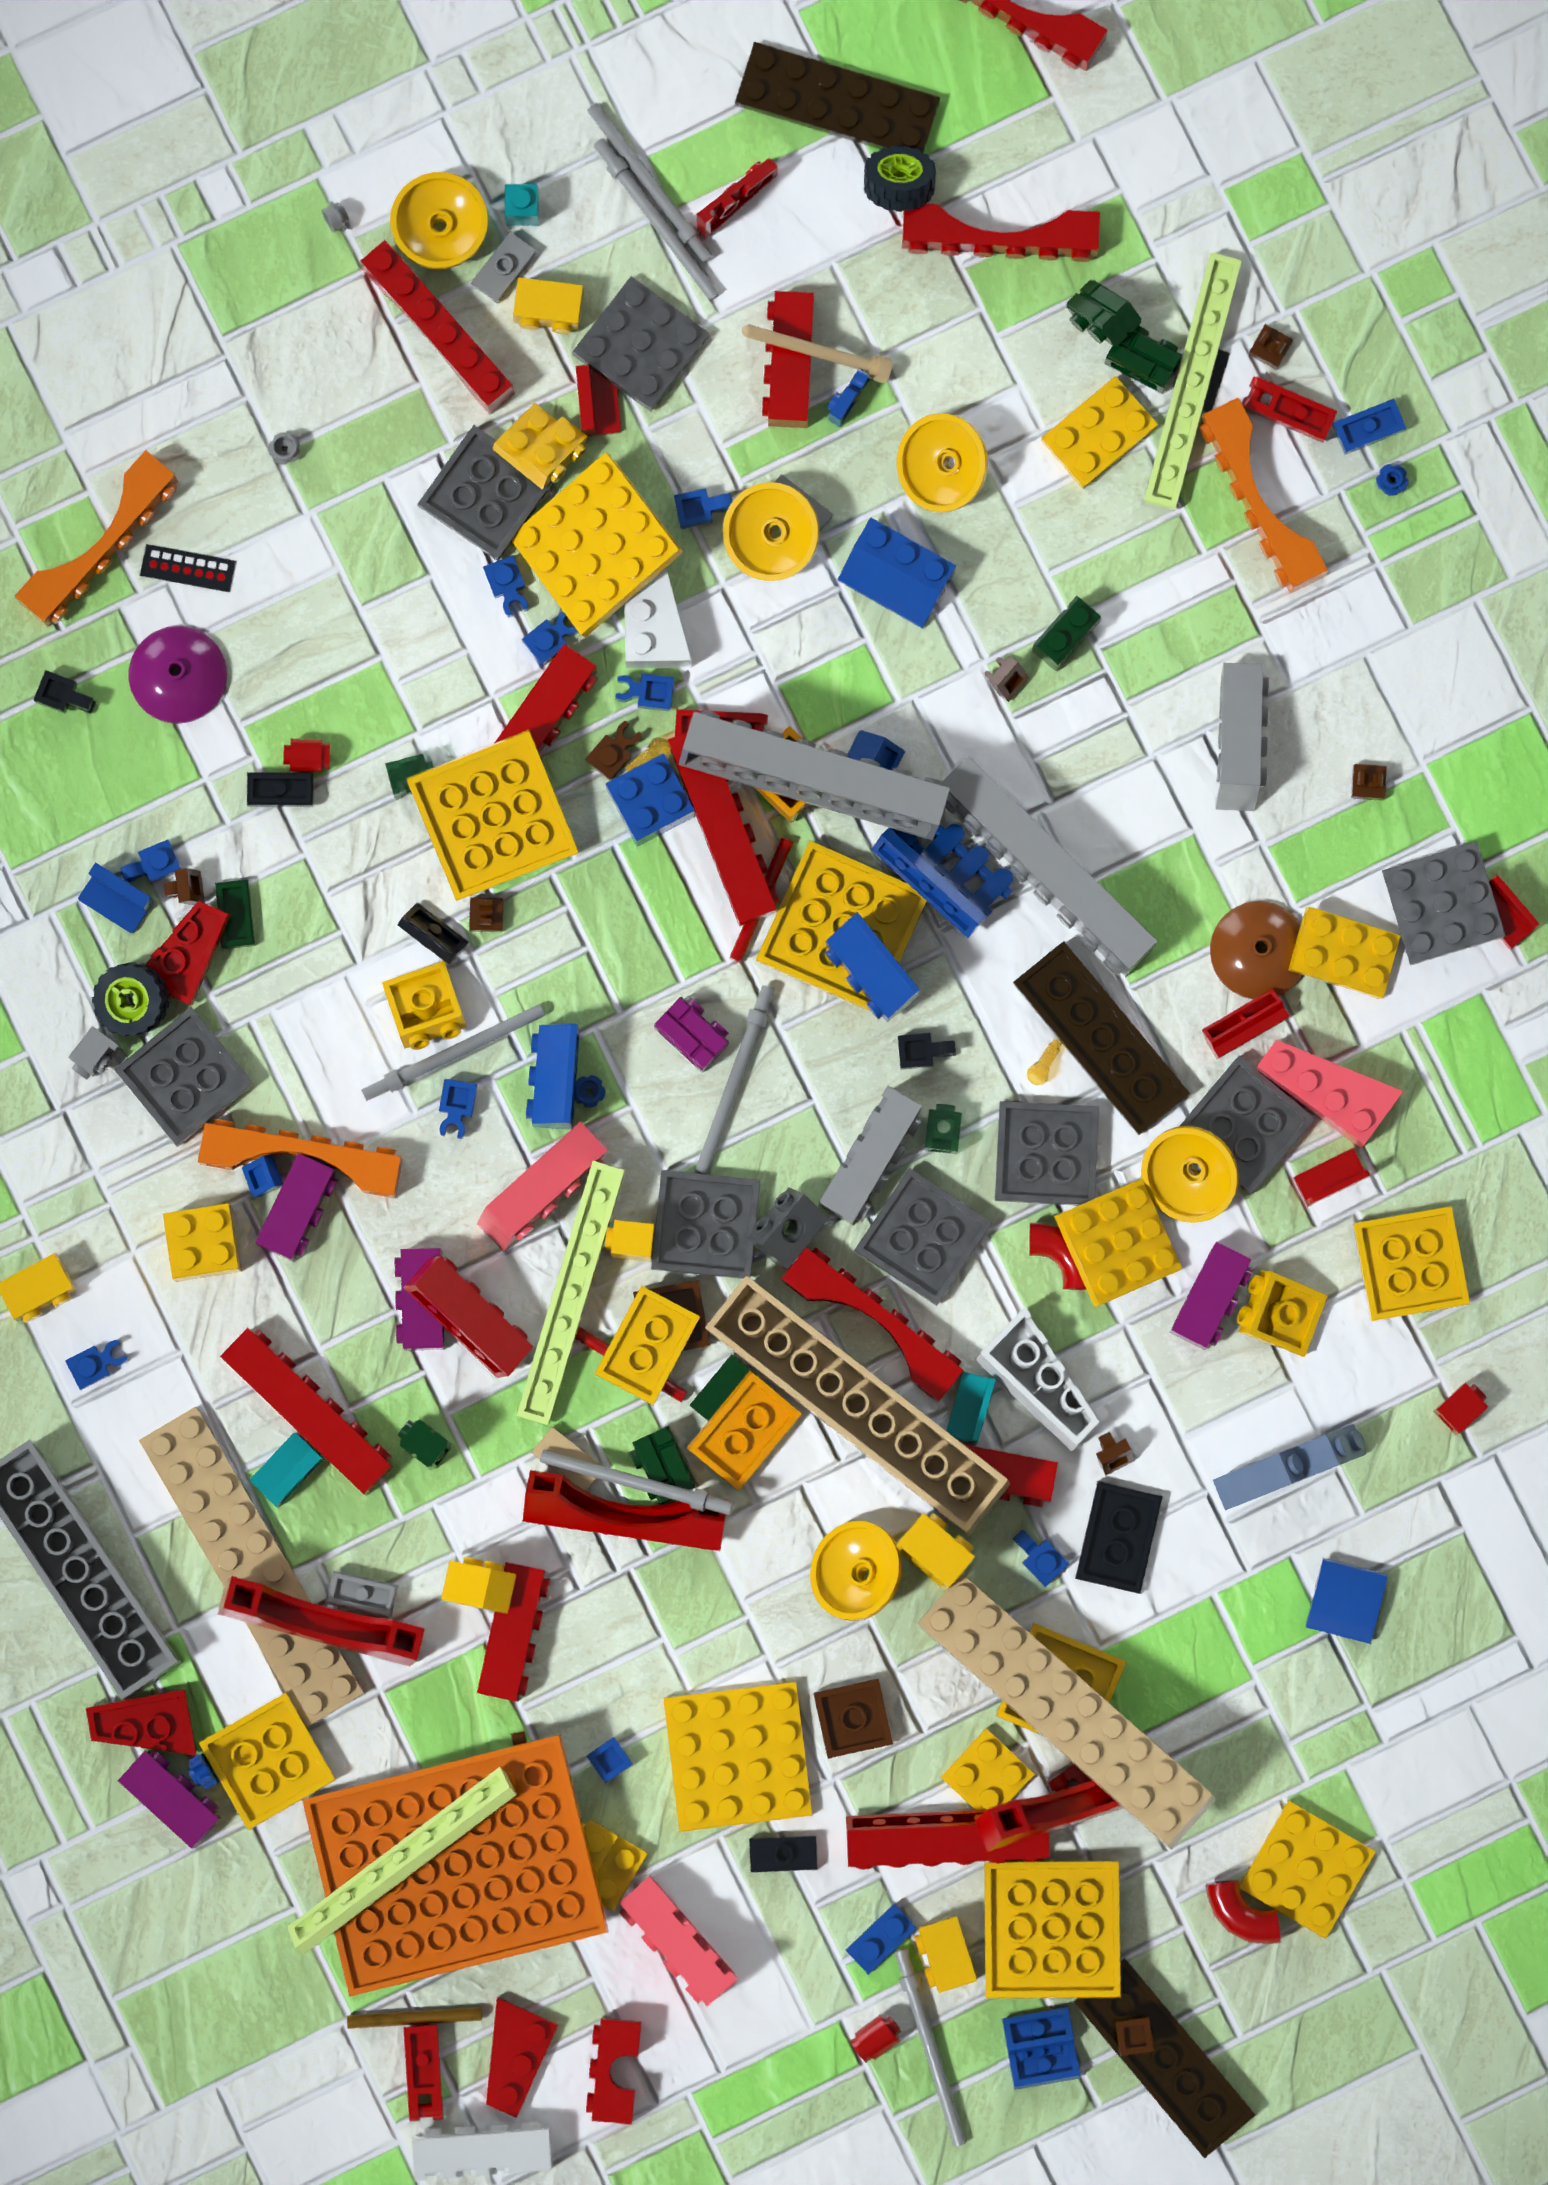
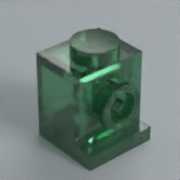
[385,754,434,800]
[924,1104,962,1155]

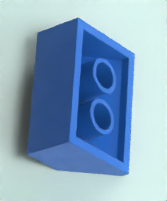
[837,517,956,629]
[825,912,920,1022]
[526,1024,580,1130]

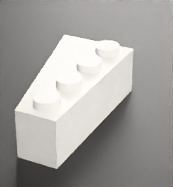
[624,568,692,668]
[975,1307,1099,1452]
[412,2122,552,2181]

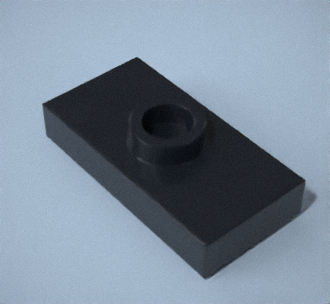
[247,772,314,807]
[397,903,469,965]
[749,1836,818,1873]

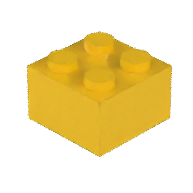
[163,1203,242,1282]

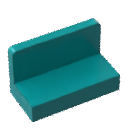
[946,1371,996,1445]
[250,1433,324,1508]

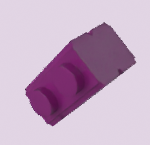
[654,997,729,1073]

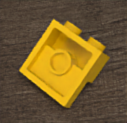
[492,403,587,490]
[382,961,467,1050]
[1237,1270,1328,1357]
[583,1819,648,1912]

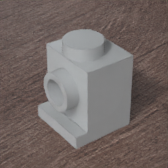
[68,1026,122,1080]

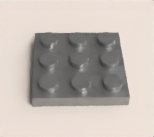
[572,276,709,412]
[417,425,554,561]
[1382,841,1506,965]
[114,1007,254,1147]
[1180,1055,1315,1195]
[995,1101,1099,1206]
[854,1168,992,1306]
[651,1170,760,1279]

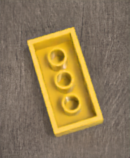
[896,1513,975,1591]

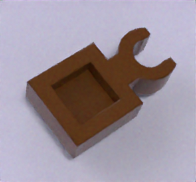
[585,721,642,781]

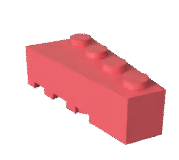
[1255,1040,1403,1148]
[477,1121,608,1252]
[619,1875,738,2007]

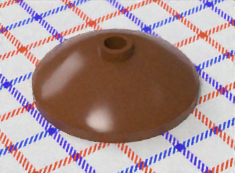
[1210,901,1302,999]

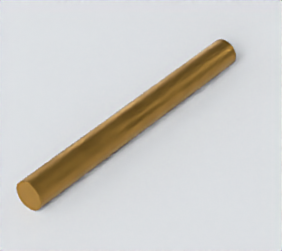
[347,2007,482,2029]

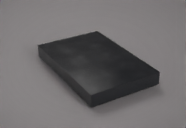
[1075,1481,1163,1594]

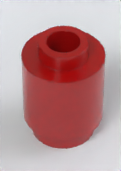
[283,738,330,772]
[850,2014,902,2063]

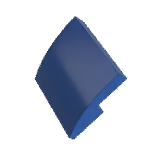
[1306,1558,1388,1644]
[1002,2007,1081,2090]

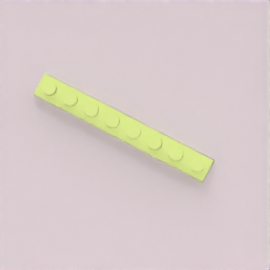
[1144,252,1242,511]
[516,1161,626,1425]
[287,1767,517,1955]

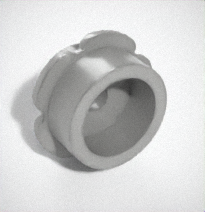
[321,201,350,233]
[268,432,300,465]

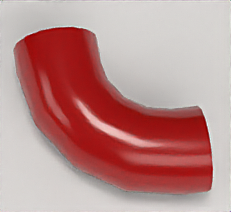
[1029,1223,1086,1290]
[1205,1880,1281,1944]

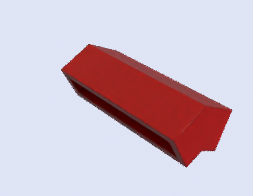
[1202,988,1290,1059]

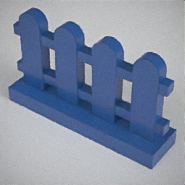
[871,824,1013,938]

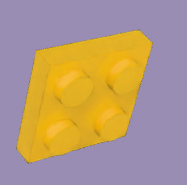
[941,1728,1035,1810]

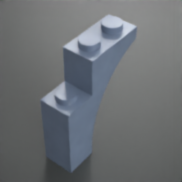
[1213,1424,1366,1511]

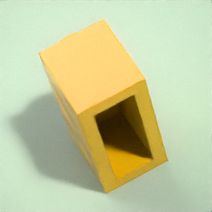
[513,277,584,334]
[605,1220,655,1262]
[0,1253,77,1323]
[441,1557,516,1614]
[914,1915,977,1993]

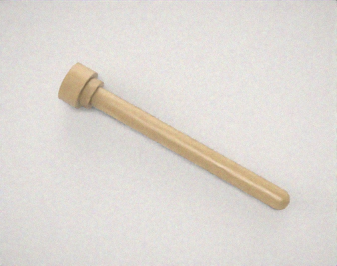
[742,324,892,384]

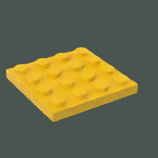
[512,452,683,637]
[406,729,579,901]
[756,840,927,1012]
[663,1682,812,1832]
[984,1861,1121,1999]

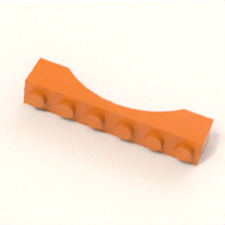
[1199,397,1328,594]
[15,450,178,627]
[198,1119,403,1198]

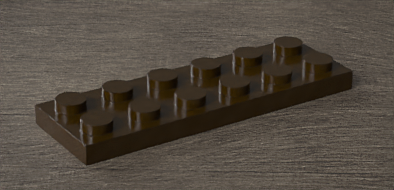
[735,42,940,153]
[1012,941,1190,1136]
[1073,1958,1255,2159]

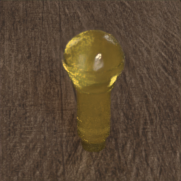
[625,737,670,772]
[1026,1039,1062,1086]

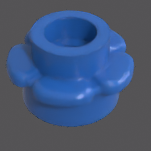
[1376,464,1409,496]
[574,1075,606,1108]

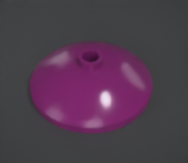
[128,626,227,724]

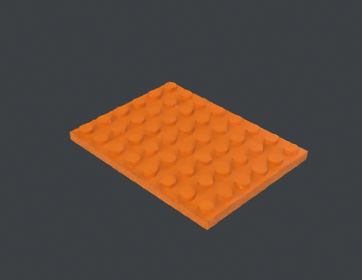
[302,1734,609,1997]

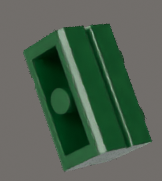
[1066,279,1141,346]
[1104,326,1182,394]
[1032,596,1101,672]
[397,1419,451,1470]
[629,1426,696,1504]

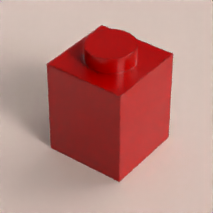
[1433,1382,1488,1436]

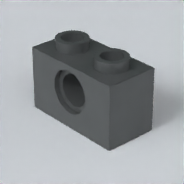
[748,1187,829,1269]

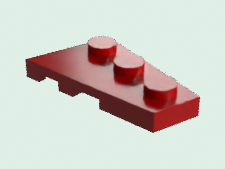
[696,158,778,239]
[146,901,231,1005]
[86,1689,197,1756]
[486,1997,559,2118]

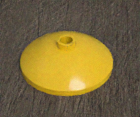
[390,172,488,269]
[896,413,988,512]
[723,482,820,581]
[1141,1126,1239,1223]
[810,1521,902,1621]

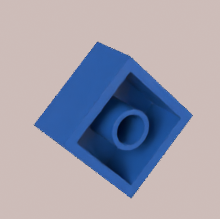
[605,753,695,847]

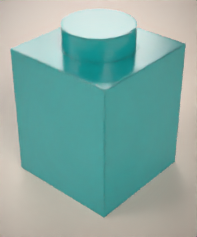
[505,184,539,226]

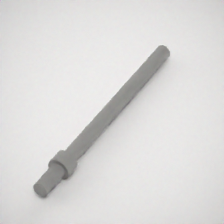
[587,103,713,263]
[593,138,719,301]
[695,985,774,1175]
[361,1004,545,1101]
[540,1450,734,1515]
[894,1948,967,2147]

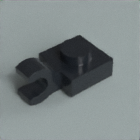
[33,670,96,714]
[898,1033,956,1070]

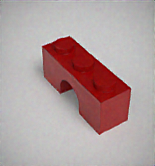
[586,2017,642,2125]

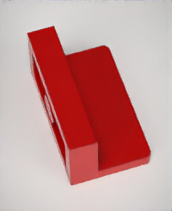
[576,365,621,437]
[1489,874,1540,950]
[1293,1148,1370,1207]

